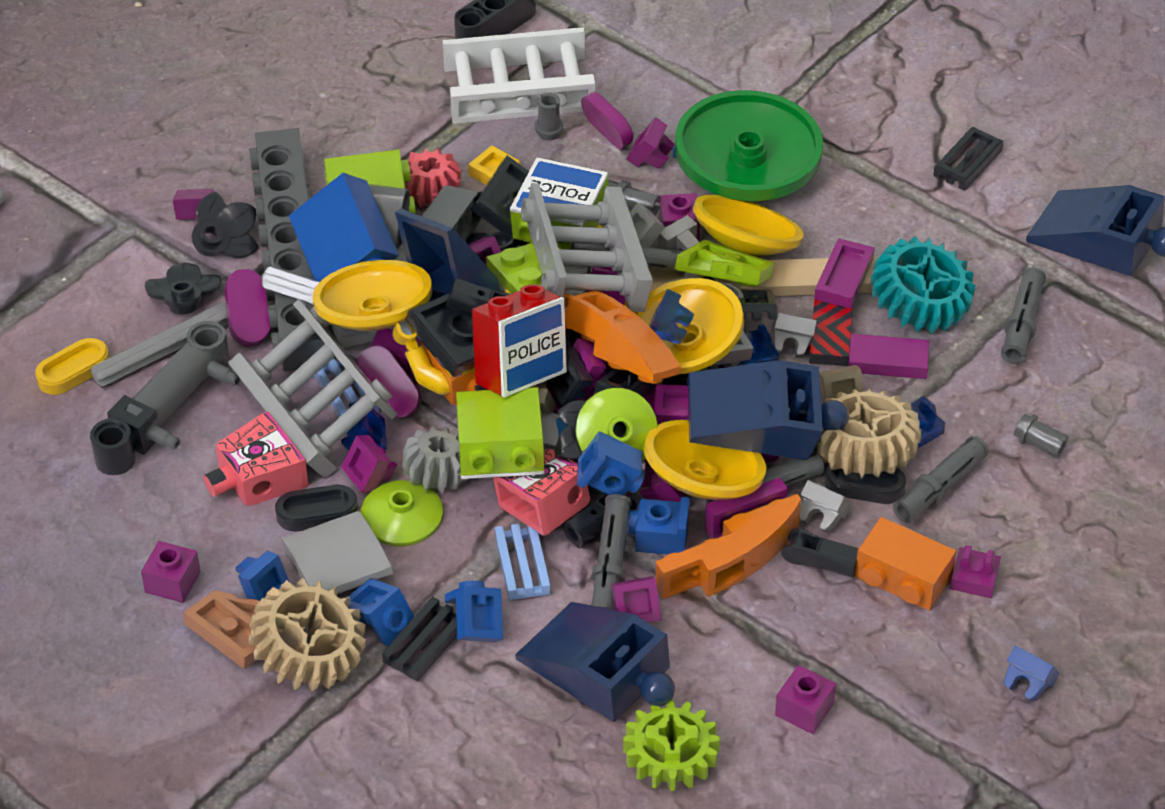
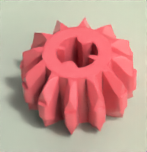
[404,148,461,208]

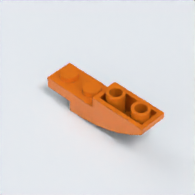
[563,291,681,383]
[655,494,802,600]

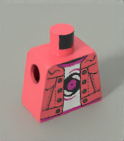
[203,411,309,506]
[493,449,590,536]

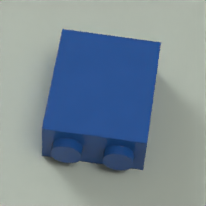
[289,173,399,282]

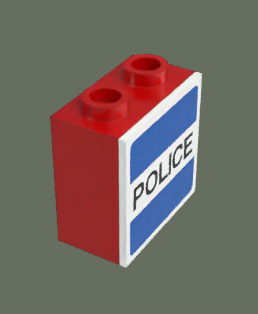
[472,284,567,398]

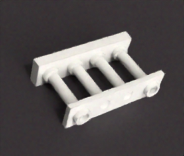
[442,27,595,124]

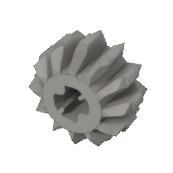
[402,426,466,493]

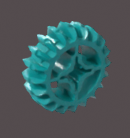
[870,236,976,334]

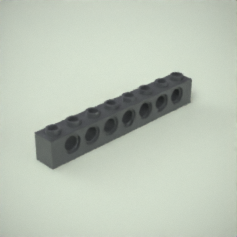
[249,128,325,371]

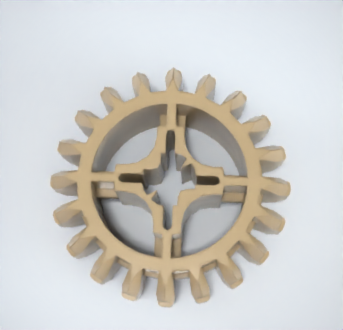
[814,388,921,478]
[249,578,366,692]

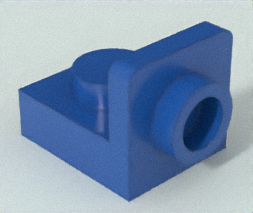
[349,578,415,646]
[445,581,503,642]

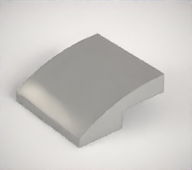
[281,511,393,594]

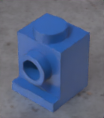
[577,431,645,495]
[628,497,690,555]

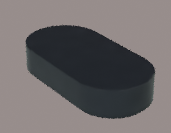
[824,463,906,504]
[275,484,358,531]

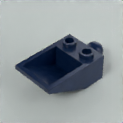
[1026,185,1165,277]
[395,209,501,302]
[687,360,849,460]
[515,602,675,722]

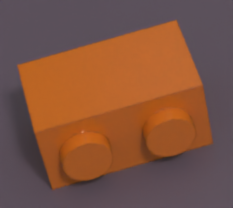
[855,517,957,611]

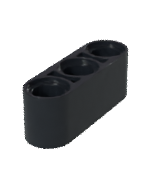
[454,0,536,39]

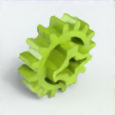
[623,699,720,791]

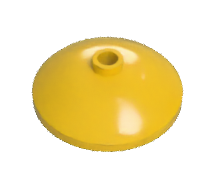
[693,195,804,256]
[312,260,433,331]
[634,278,744,374]
[644,420,766,500]

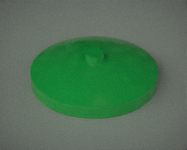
[675,90,823,201]

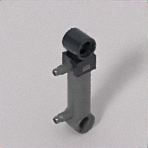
[90,321,240,475]

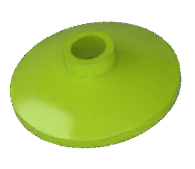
[576,388,657,461]
[361,480,443,546]

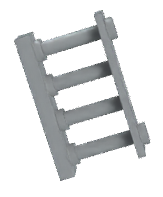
[521,183,653,312]
[228,299,397,479]

